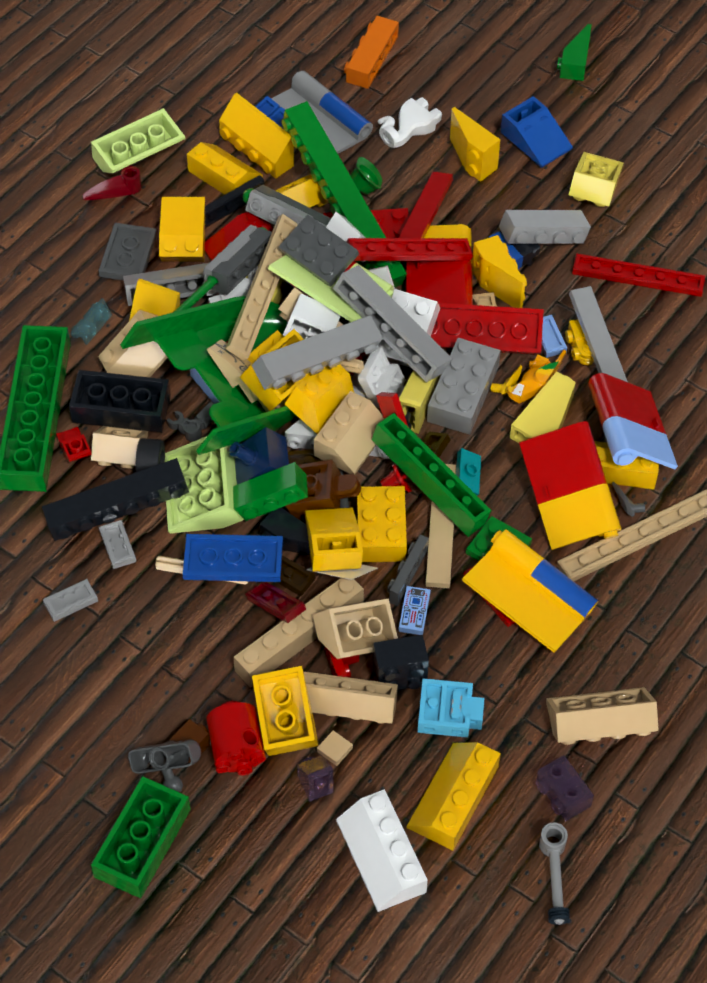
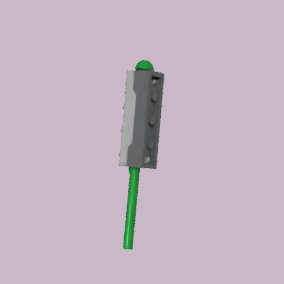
[243,185,393,271]
[172,225,272,313]

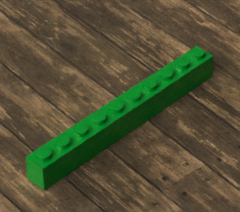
[282,101,407,287]

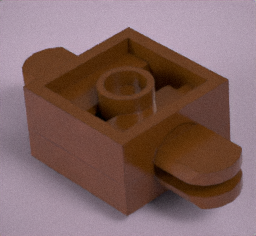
[281,459,361,520]

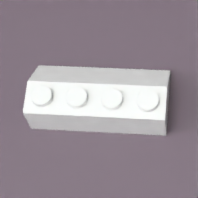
[336,789,428,912]

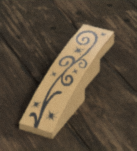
[207,339,286,412]

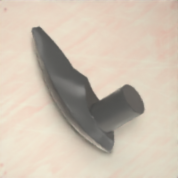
[612,482,645,517]

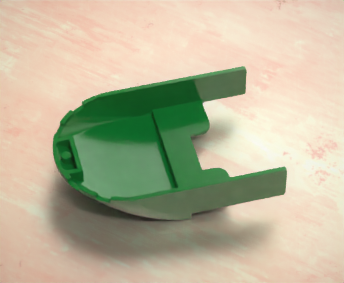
[120,296,297,455]

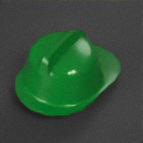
[350,157,382,195]

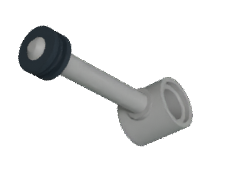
[539,822,570,925]

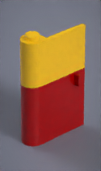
[519,421,621,550]

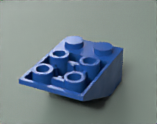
[501,96,573,168]

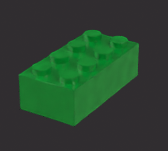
[91,776,191,899]

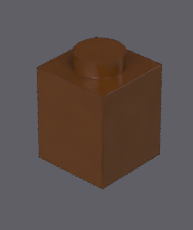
[169,719,210,764]

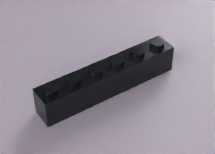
[42,458,189,541]

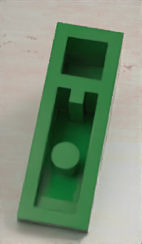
[557,24,592,81]

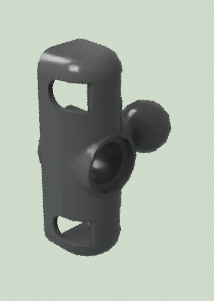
[128,739,201,793]

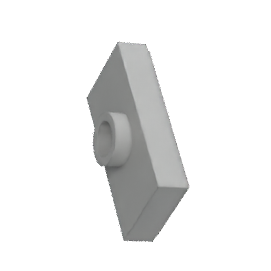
[99,520,136,569]
[43,579,98,622]

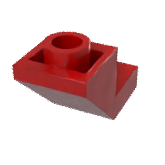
[56,427,92,462]

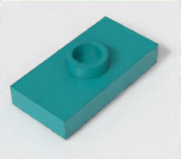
[456,448,481,496]

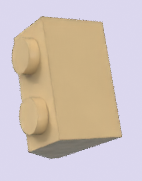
[91,426,148,469]

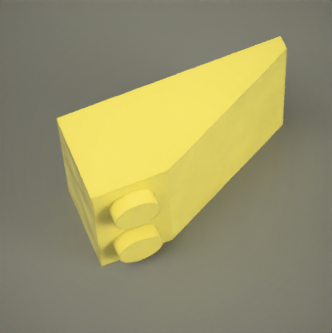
[568,152,624,207]

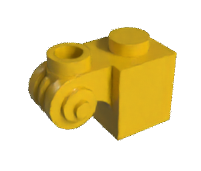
[565,319,594,365]

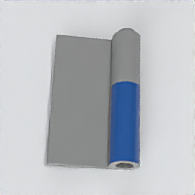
[271,71,373,154]

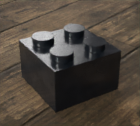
[372,635,429,691]

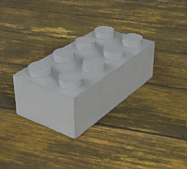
[427,338,501,435]

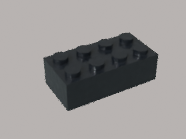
[69,370,171,433]

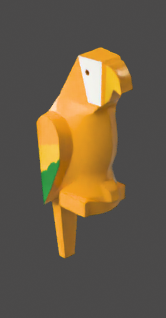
[507,350,566,404]

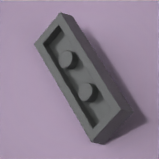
[387,535,429,606]

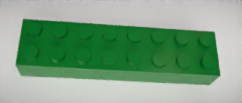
[0,325,71,492]

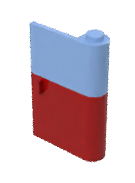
[588,373,678,469]

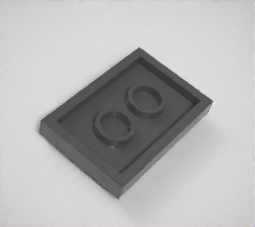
[279,214,359,287]
[99,223,157,280]

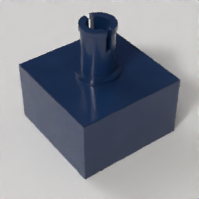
[229,427,289,485]

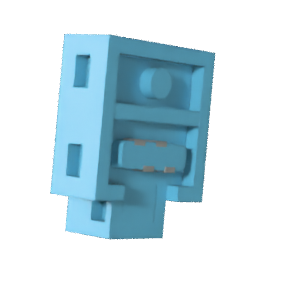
[418,679,484,738]

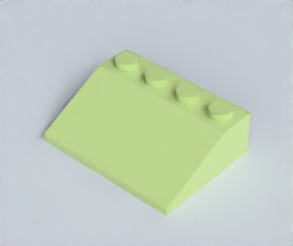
[165,436,244,534]

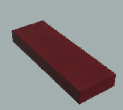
[245,582,306,623]

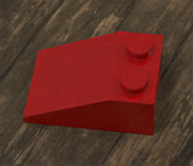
[205,211,273,261]

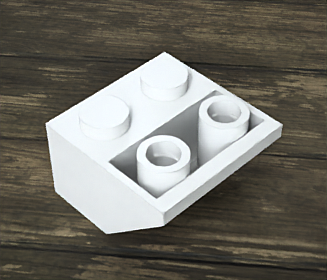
[283,294,340,339]

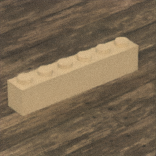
[234,578,364,688]

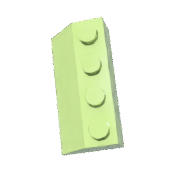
[91,108,185,173]

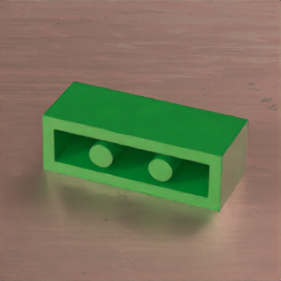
[233,462,308,521]

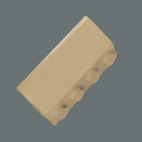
[546,687,658,745]

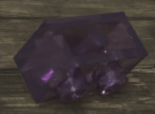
[536,755,594,821]

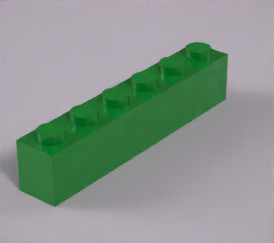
[371,413,492,537]

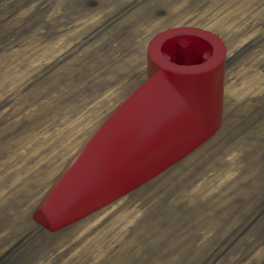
[82,166,142,200]

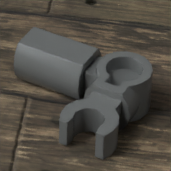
[167,402,213,442]

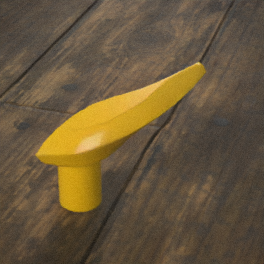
[491,365,522,395]

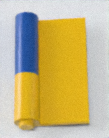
[462,529,599,653]

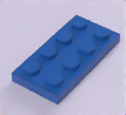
[183,534,283,582]

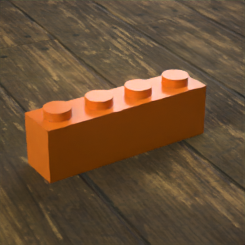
[344,16,399,89]

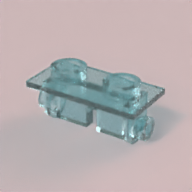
[71,298,112,345]

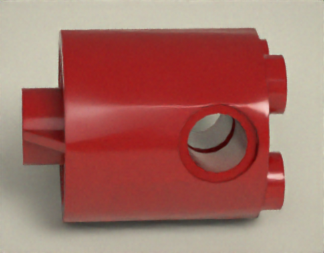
[206,701,266,776]

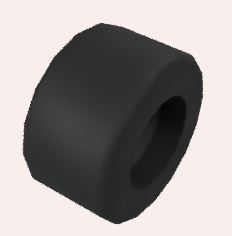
[136,438,165,472]

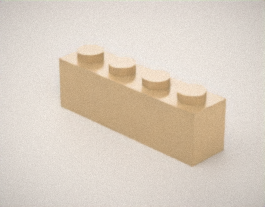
[304,672,398,724]

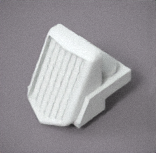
[351,347,406,408]

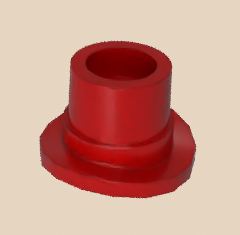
[380,464,412,493]

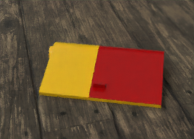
[406,224,473,305]

